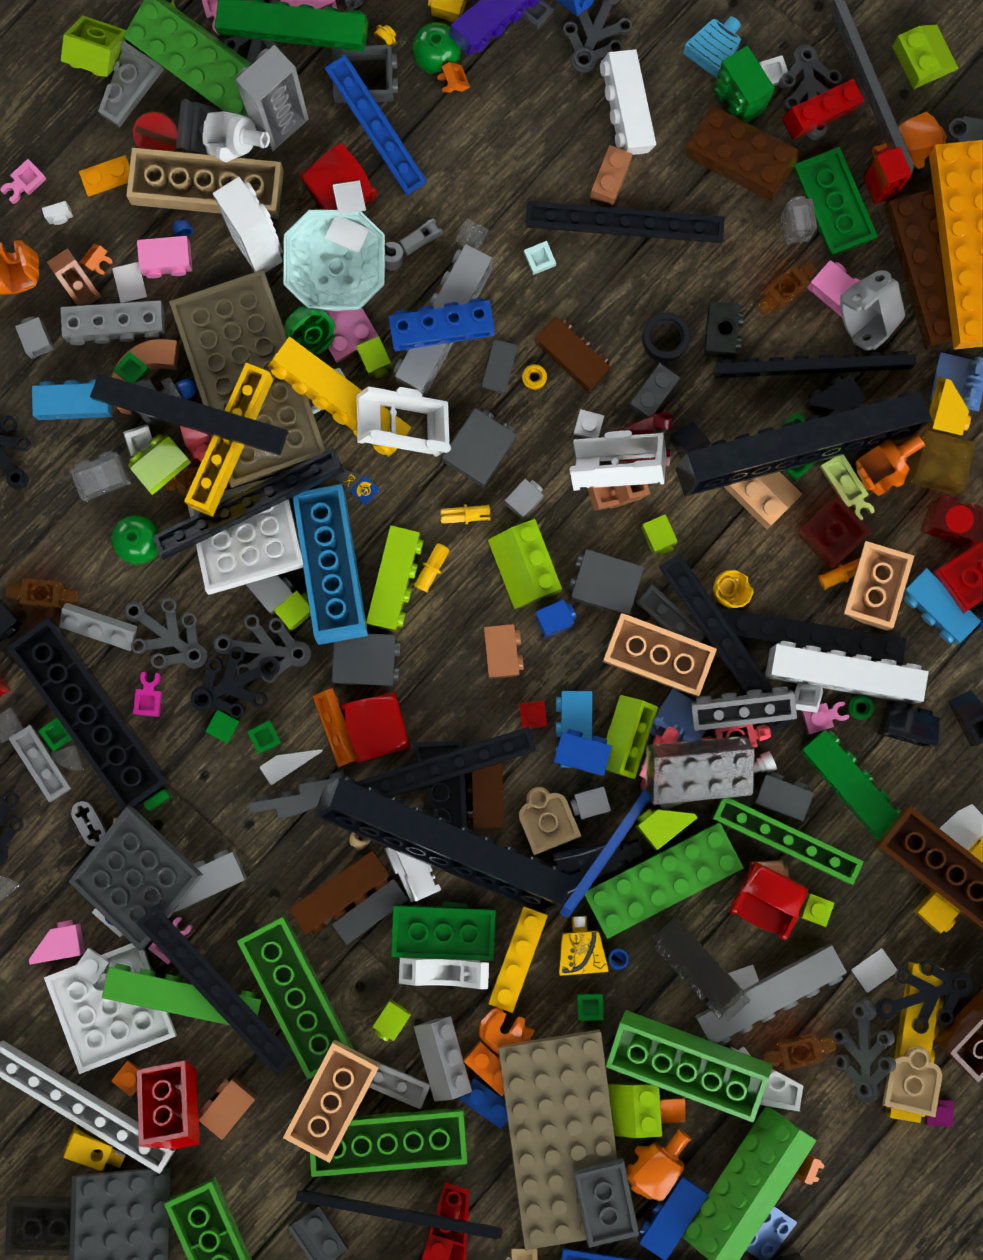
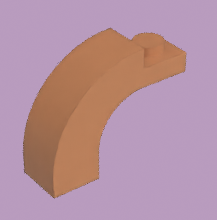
[112,339,180,415]

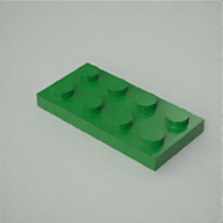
[793,147,878,257]
[391,905,496,961]

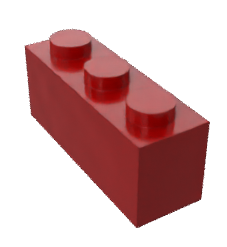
[781,79,865,140]
[863,147,912,205]

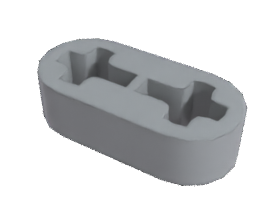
[71,801,107,846]

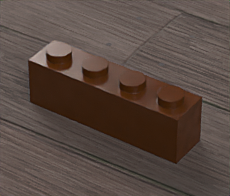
[288,850,391,935]

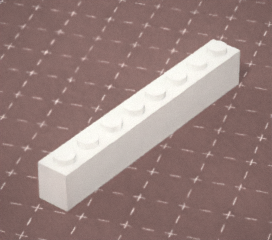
[0,1041,176,1174]

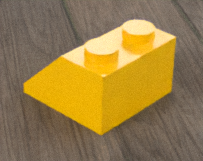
[927,376,971,435]

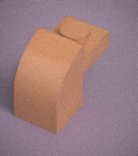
[587,484,650,511]

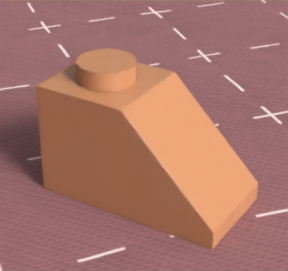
[47,248,101,306]

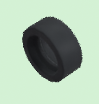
[642,313,690,362]

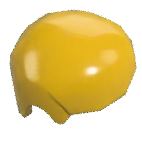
[713,569,754,608]

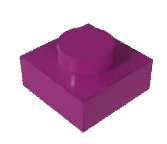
[925,1099,954,1127]

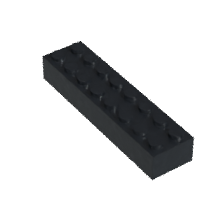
[7,617,171,810]

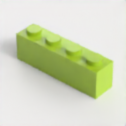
[366,525,424,632]

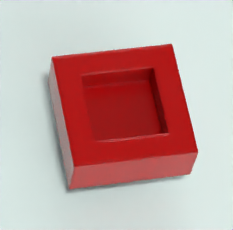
[519,701,547,729]

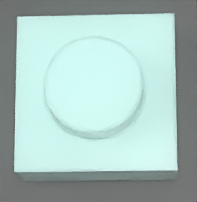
[524,241,556,275]

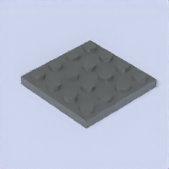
[69,806,203,951]
[69,1167,171,1260]

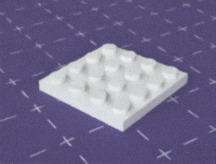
[188,477,303,595]
[44,943,177,1074]

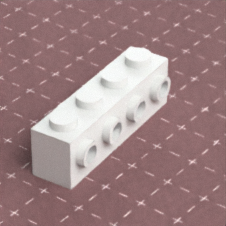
[600,49,656,155]

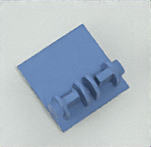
[930,352,983,412]
[650,688,706,757]
[746,1206,797,1260]

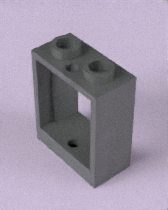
[332,45,398,103]

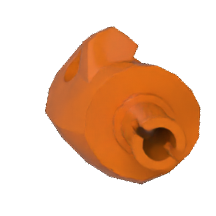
[872,112,947,170]
[0,240,39,295]
[855,433,926,496]
[479,1008,535,1055]
[626,1129,691,1201]

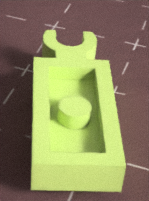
[820,455,874,522]

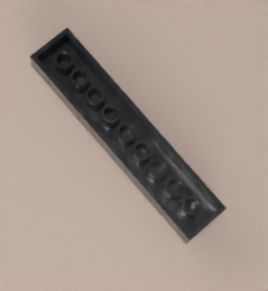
[675,391,932,497]
[314,777,572,913]

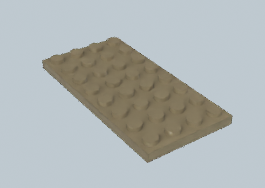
[169,269,326,488]
[498,1030,617,1250]

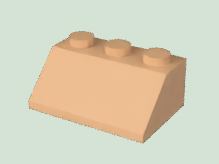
[724,472,802,529]
[844,541,914,631]

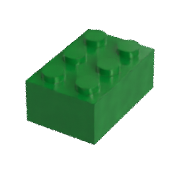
[713,46,775,123]

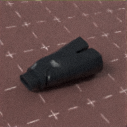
[551,839,644,900]

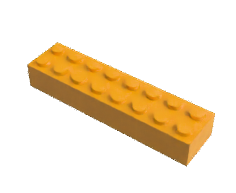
[929,140,983,350]

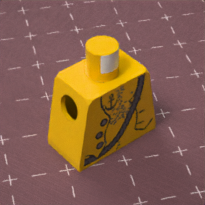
[559,916,608,976]
[63,1123,125,1171]

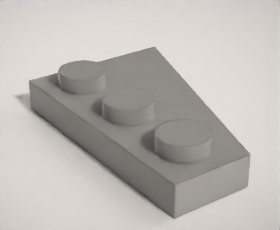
[98,41,164,128]

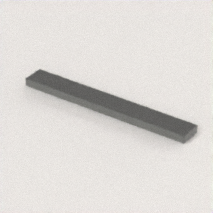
[832,0,914,179]

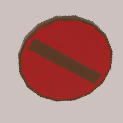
[132,111,178,152]

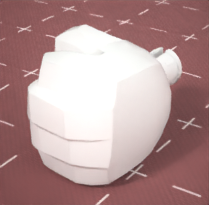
[203,111,270,162]

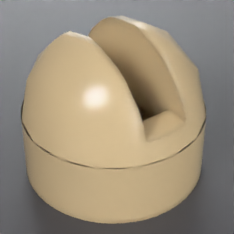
[349,832,371,850]

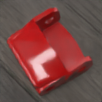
[300,143,378,210]
[341,692,411,764]
[728,862,809,940]

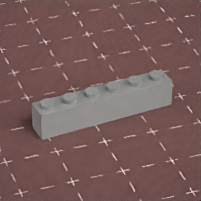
[695,944,847,1045]

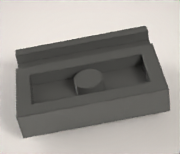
[176,99,217,155]
[288,1205,348,1260]

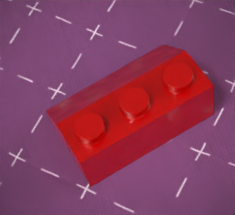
[137,1060,200,1149]

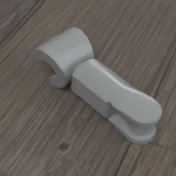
[385,219,443,271]

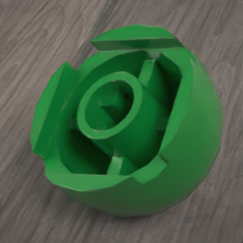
[412,22,461,74]
[284,305,336,355]
[111,515,160,566]

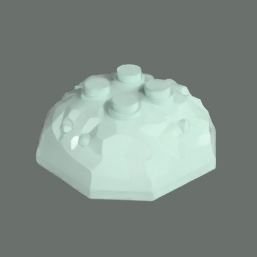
[284,210,385,312]

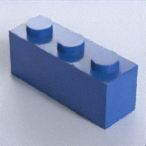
[638,1174,708,1260]

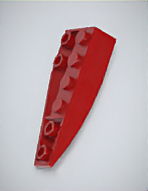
[421,1182,470,1260]

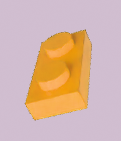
[79,155,130,197]

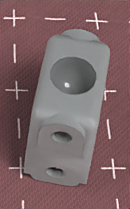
[840,271,905,350]

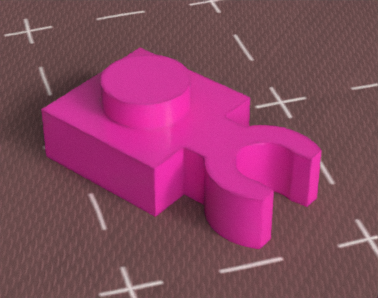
[133,672,162,717]

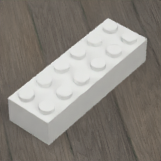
[213,177,283,273]
[765,641,929,704]

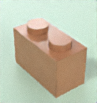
[590,145,633,208]
[484,624,524,679]
[199,1076,258,1140]

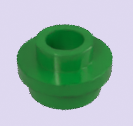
[848,695,874,720]

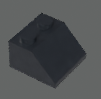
[878,701,940,748]

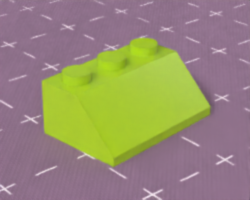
[488,519,562,610]

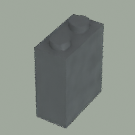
[442,408,517,488]
[568,549,644,615]
[332,634,401,687]

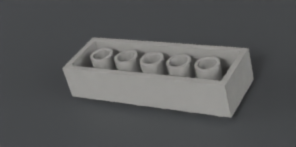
[235,45,309,152]
[393,244,492,397]

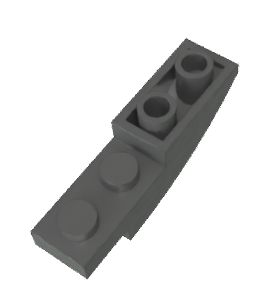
[250,772,350,819]

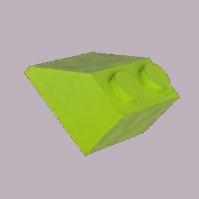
[61,15,127,77]
[892,25,958,90]
[127,433,191,495]
[634,809,697,850]
[608,1081,662,1138]

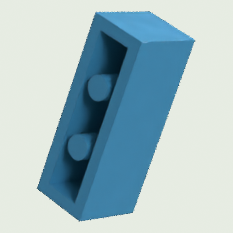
[32,379,113,420]
[903,568,981,645]
[555,691,592,768]

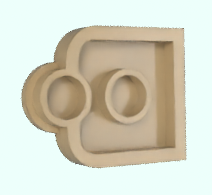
[519,787,581,856]
[882,1047,942,1117]

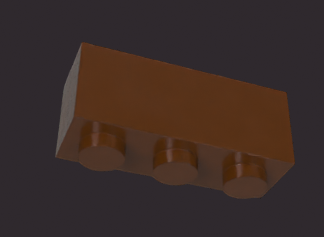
[535,317,611,393]
[467,762,504,829]

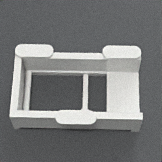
[356,386,451,457]
[569,430,666,491]
[384,847,441,902]

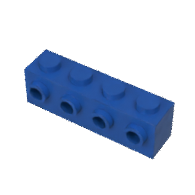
[389,298,495,352]

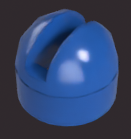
[172,218,194,237]
[176,379,196,400]
[607,949,629,970]

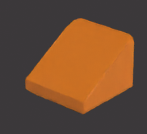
[660,1096,686,1124]

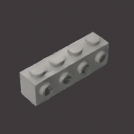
[61,300,166,345]
[691,686,797,731]

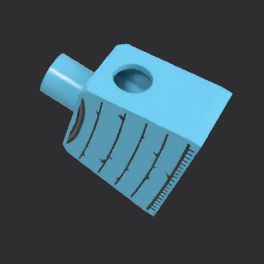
[683,16,741,78]

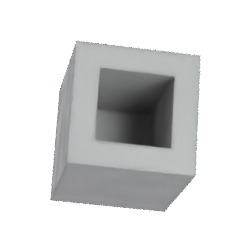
[15,317,54,359]
[505,479,544,520]
[570,786,611,819]

